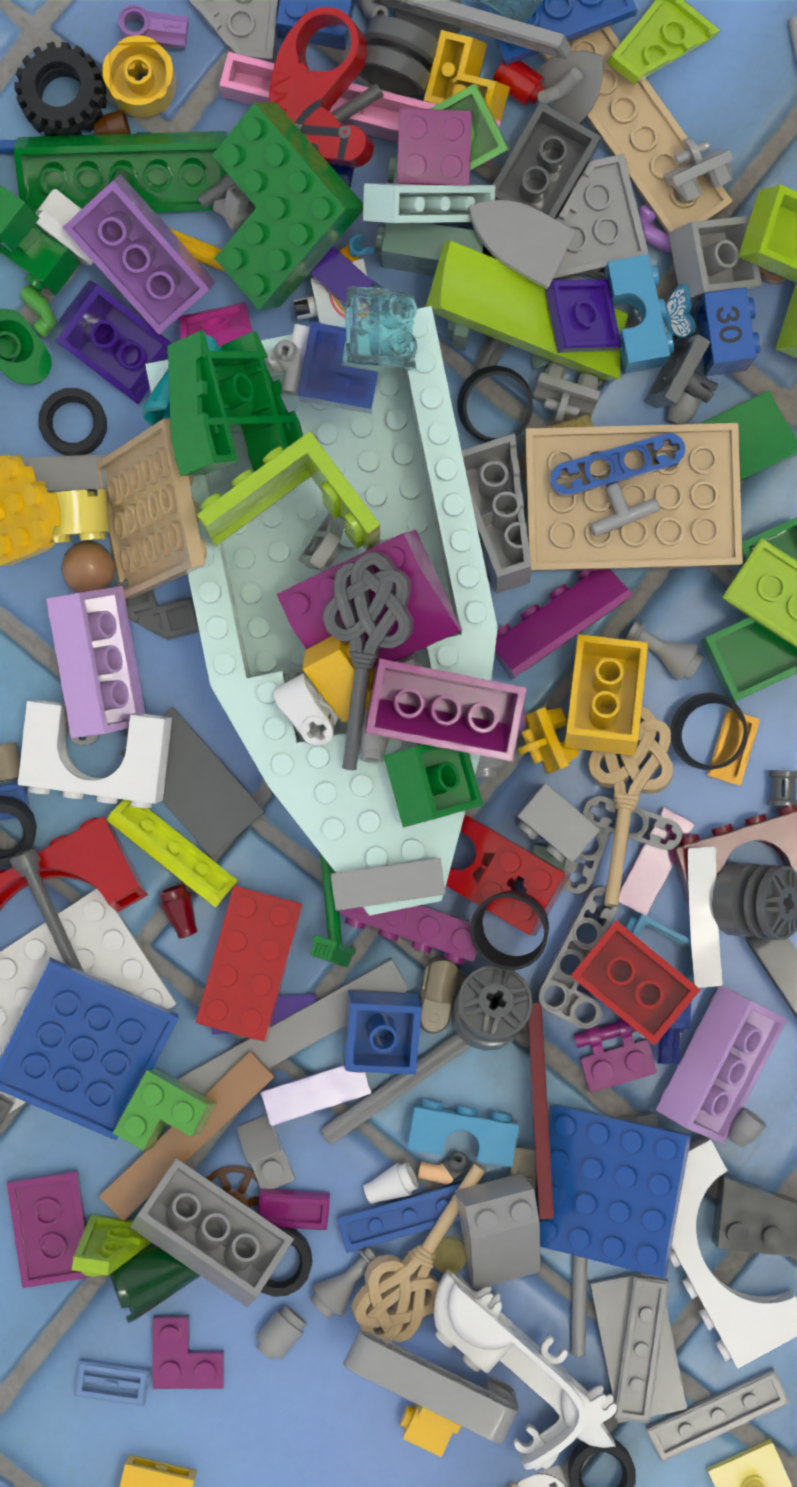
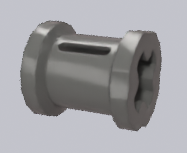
[767,770,797,806]

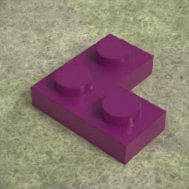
[153,1315,224,1389]

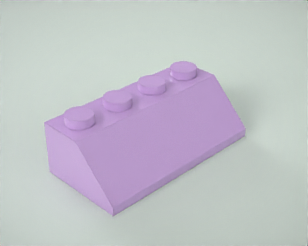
[46,586,146,738]
[656,986,788,1144]

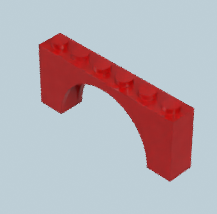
[0,816,148,912]

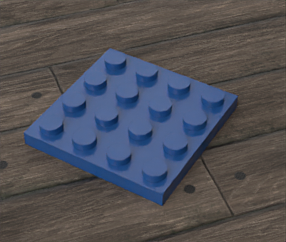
[0,957,179,1140]
[536,1104,691,1278]

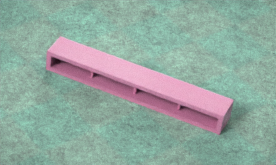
[219,52,501,166]

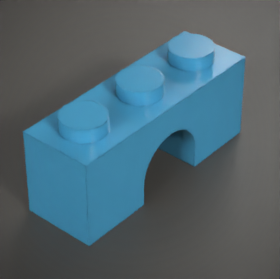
[604,254,674,373]
[407,1099,519,1167]

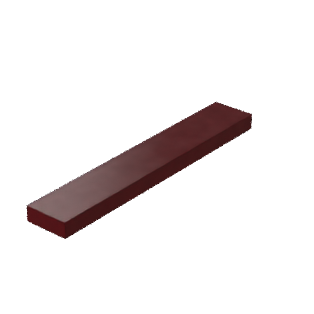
[527,1003,554,1220]

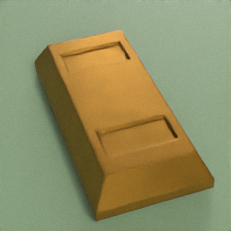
[707,709,760,786]

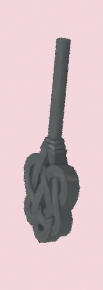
[323,551,413,770]

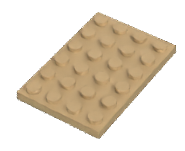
[96,418,207,599]
[525,423,743,571]

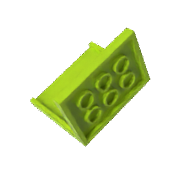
[197,431,380,551]

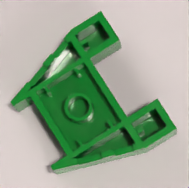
[0,185,81,296]
[168,331,303,476]

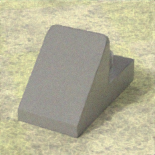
[237,1115,296,1189]

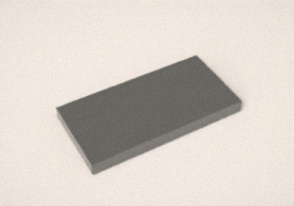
[120,707,265,858]

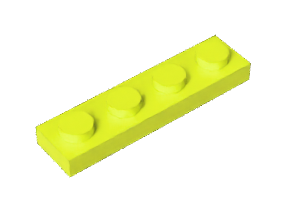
[106,799,238,908]

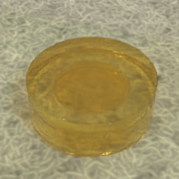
[433,1236,467,1273]

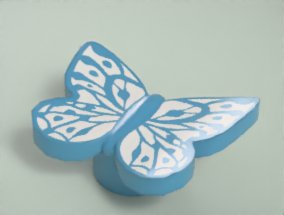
[633,284,696,338]

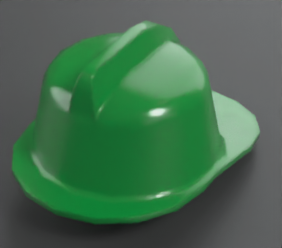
[0,309,52,385]

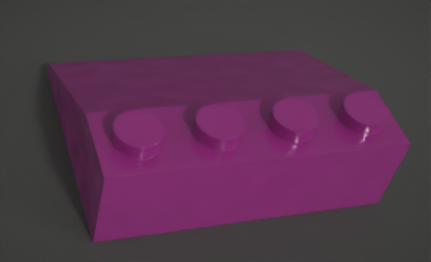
[276,530,462,669]

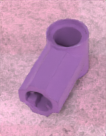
[118,5,188,50]

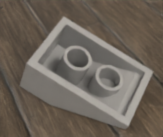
[455,1173,541,1290]

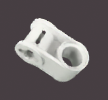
[274,673,338,746]

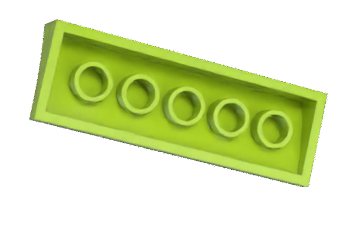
[426,240,628,381]

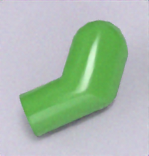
[20,285,57,338]

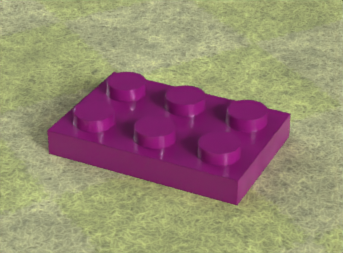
[7,1170,91,1288]

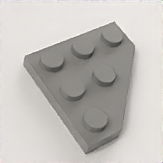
[188,0,279,63]
[552,154,649,280]

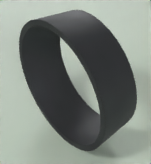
[457,366,533,442]
[670,693,748,770]
[470,891,549,970]

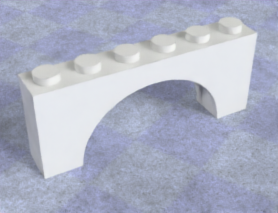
[670,1136,797,1368]

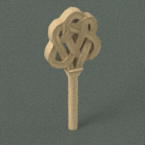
[588,706,673,907]
[351,1163,486,1342]

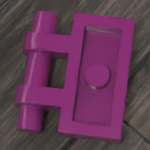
[574,1018,658,1093]

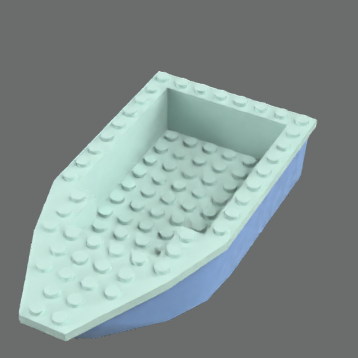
[145,306,498,916]

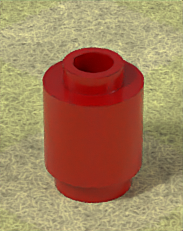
[493,60,546,107]

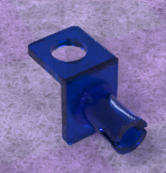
[657,1002,691,1065]

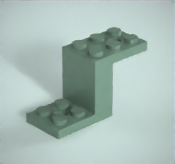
[376,156,484,351]

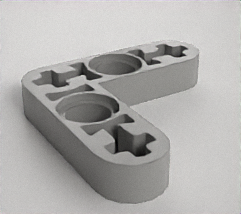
[563,796,683,894]

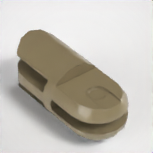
[419,956,459,1034]

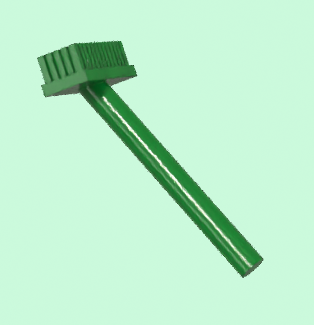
[310,853,356,968]

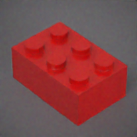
[570,920,701,1046]

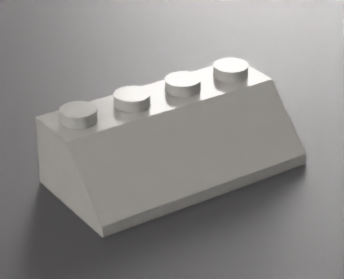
[130,1158,294,1308]

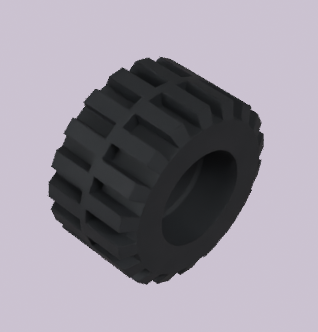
[14,42,107,136]

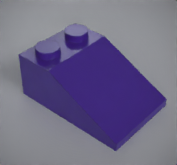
[47,280,172,404]

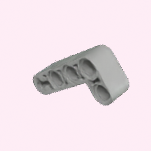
[537,885,619,1029]

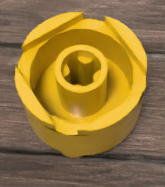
[103,35,177,118]

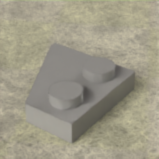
[298,513,345,570]

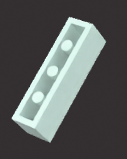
[363,183,495,223]

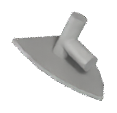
[536,51,603,124]

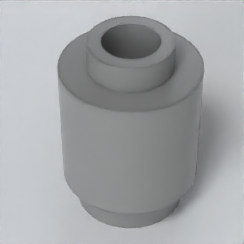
[255,1305,307,1360]

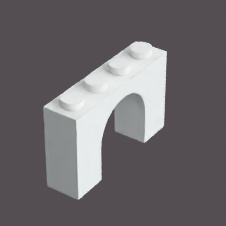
[18,699,172,808]

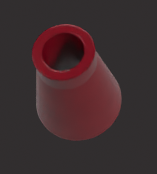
[158,884,198,939]

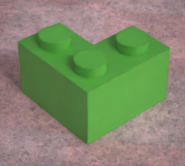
[113,1068,217,1151]

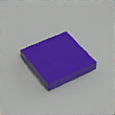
[544,279,622,353]

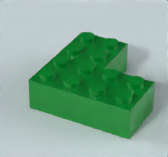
[212,102,363,310]
[700,517,797,702]

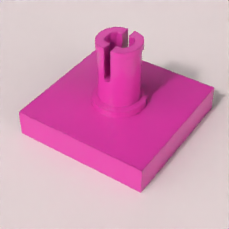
[179,302,252,348]

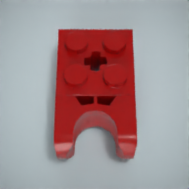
[446,815,571,936]

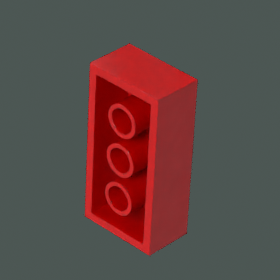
[195,886,303,1042]

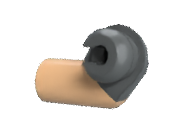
[417,1152,468,1185]

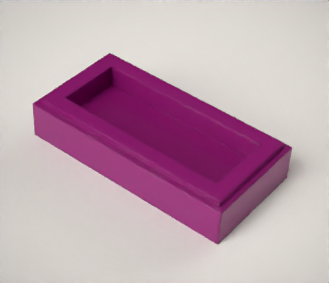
[257,1188,330,1230]

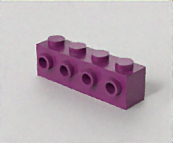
[340,905,485,965]

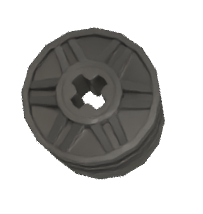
[712,862,797,940]
[451,965,533,1051]

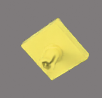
[707,1439,792,1487]

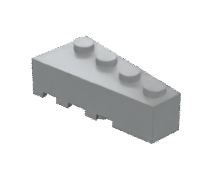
[461,433,531,594]

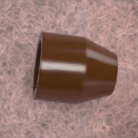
[94,109,131,135]

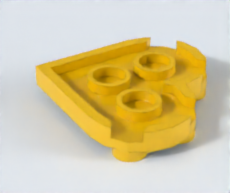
[0,455,61,566]

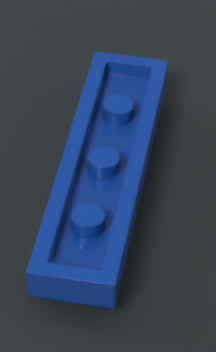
[337,1181,462,1253]

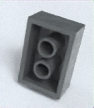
[493,102,601,219]

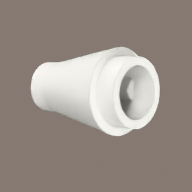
[363,1162,418,1204]

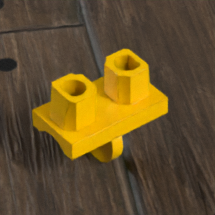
[517,707,580,774]

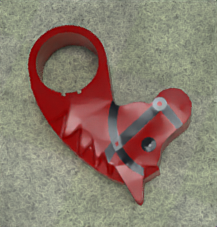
[269,7,374,168]

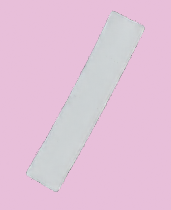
[688,847,723,988]

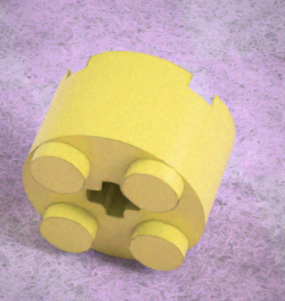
[50,489,110,543]

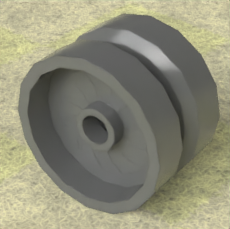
[359,16,438,97]

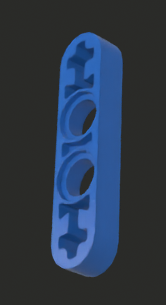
[549,433,686,497]

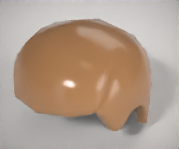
[61,541,115,593]

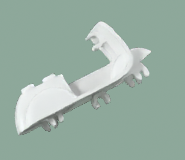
[434,1269,617,1471]

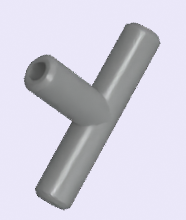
[590,482,660,537]

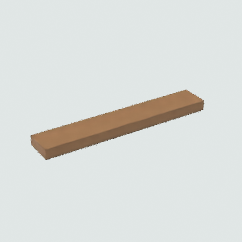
[99,1050,275,1221]

